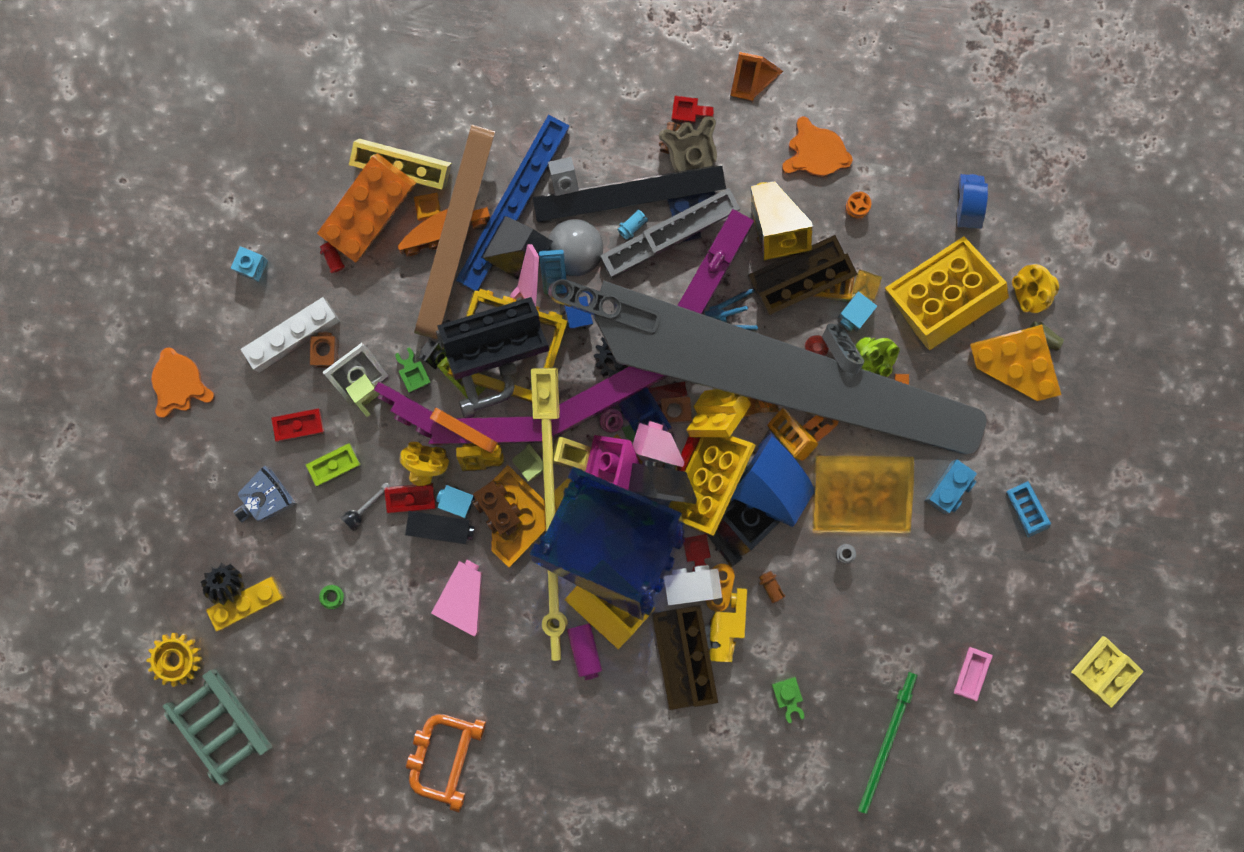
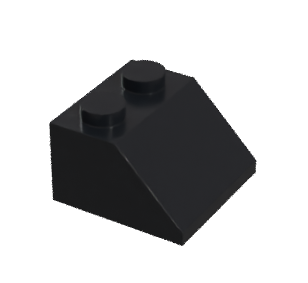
[628,460,697,504]

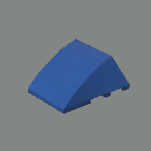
[731,430,815,527]

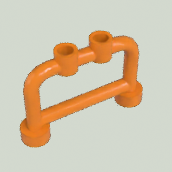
[406,714,486,813]

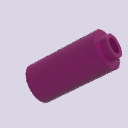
[567,623,602,680]

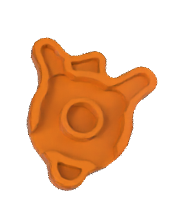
[782,116,853,177]
[151,347,215,418]

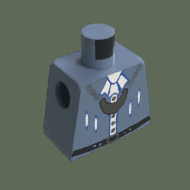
[233,466,297,523]

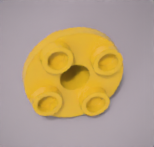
[1012,264,1059,313]
[400,442,449,486]

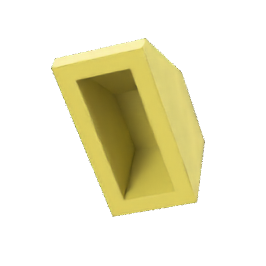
[552,437,591,471]

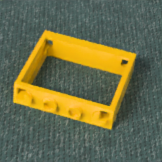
[447,289,567,402]

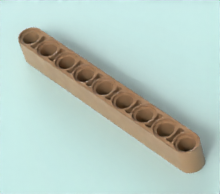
[414,125,495,340]

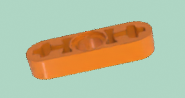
[430,407,498,453]

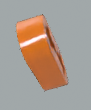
[798,415,839,442]

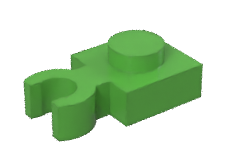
[395,347,431,393]
[772,677,804,723]

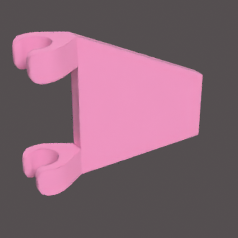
[510,244,539,307]

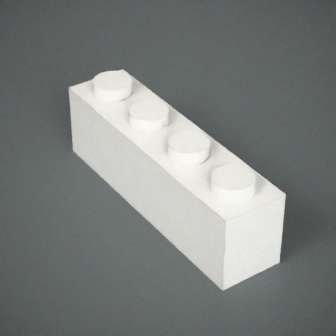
[241,297,340,373]

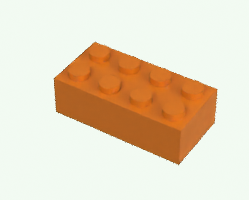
[317,153,416,263]

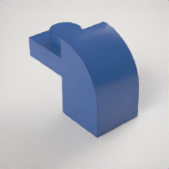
[956,174,988,229]

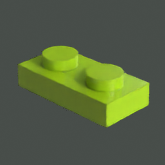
[306,443,361,487]

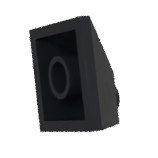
[481,216,553,281]

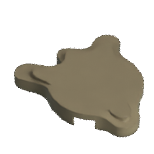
[659,116,717,172]

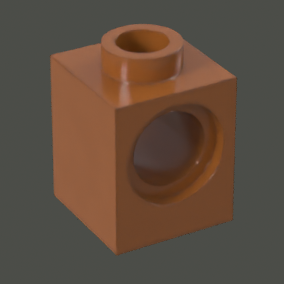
[310,332,339,368]
[656,397,692,425]

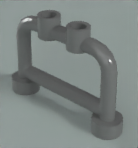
[436,330,517,418]

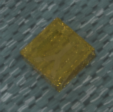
[852,269,882,301]

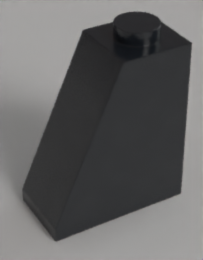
[405,511,475,545]

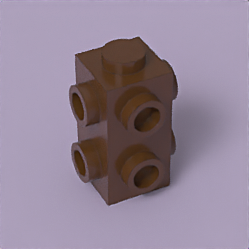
[472,481,522,536]

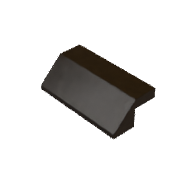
[748,235,858,316]
[652,605,718,710]

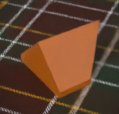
[730,52,783,101]

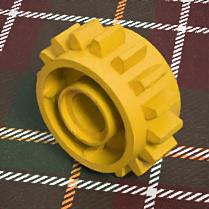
[147,633,203,687]

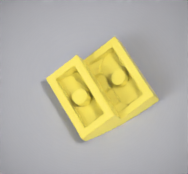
[1071,636,1144,708]

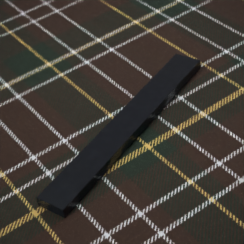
[533,164,726,222]

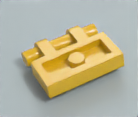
[456,443,504,471]

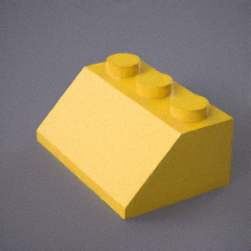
[564,559,656,650]

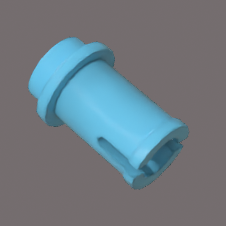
[617,210,648,240]

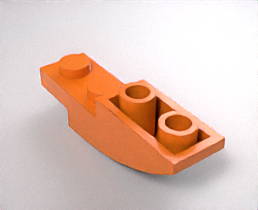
[398,207,491,256]

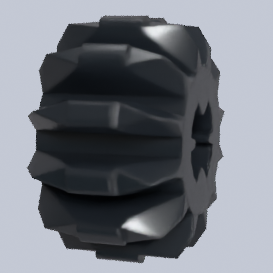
[201,563,245,606]

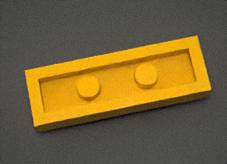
[206,577,283,632]

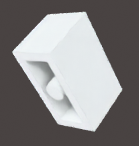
[664,565,722,605]

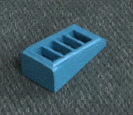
[539,250,567,295]
[1006,481,1051,538]

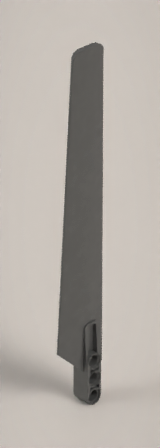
[548,279,987,454]

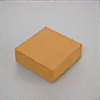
[414,192,441,221]

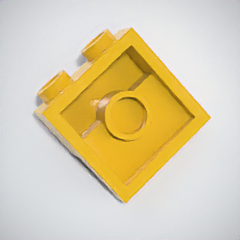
[687,388,751,437]

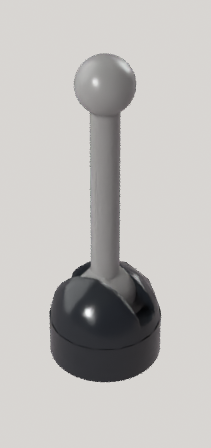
[340,483,391,531]

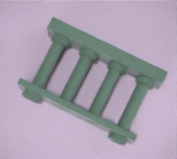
[162,669,273,786]

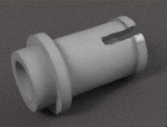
[836,544,856,564]

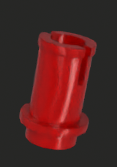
[320,242,345,274]

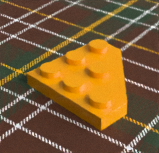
[970,325,1061,401]
[491,465,560,568]

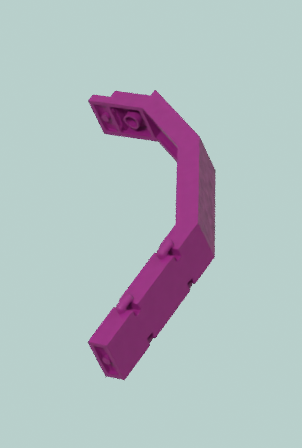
[374,209,754,446]

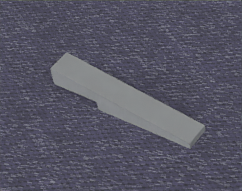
[600,188,740,280]

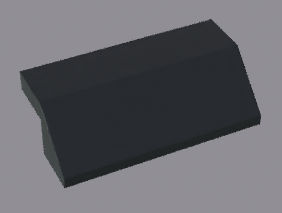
[437,297,549,380]

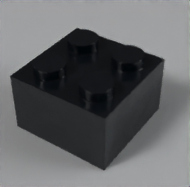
[716,499,780,557]

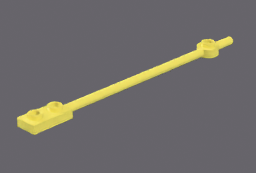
[531,368,568,661]

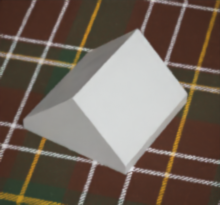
[323,343,388,405]

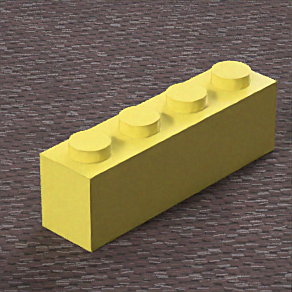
[349,139,452,190]

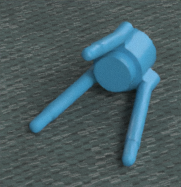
[704,288,758,330]

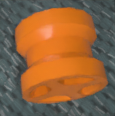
[845,191,872,219]

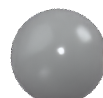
[548,219,604,276]

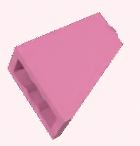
[431,560,483,637]

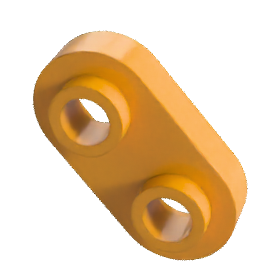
[705,563,735,612]

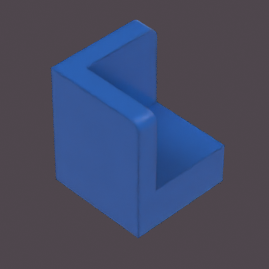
[559,296,593,329]

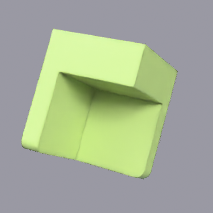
[346,374,380,417]
[512,444,544,483]

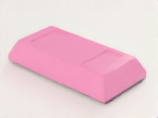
[954,647,993,701]

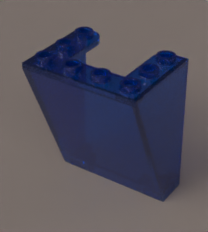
[530,467,685,621]

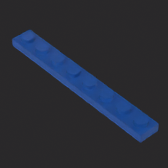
[456,114,570,291]

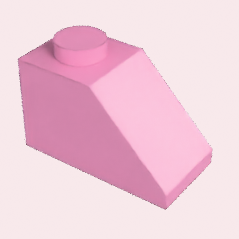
[633,421,684,467]

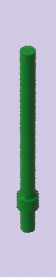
[858,672,918,814]

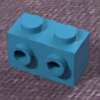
[924,459,977,514]

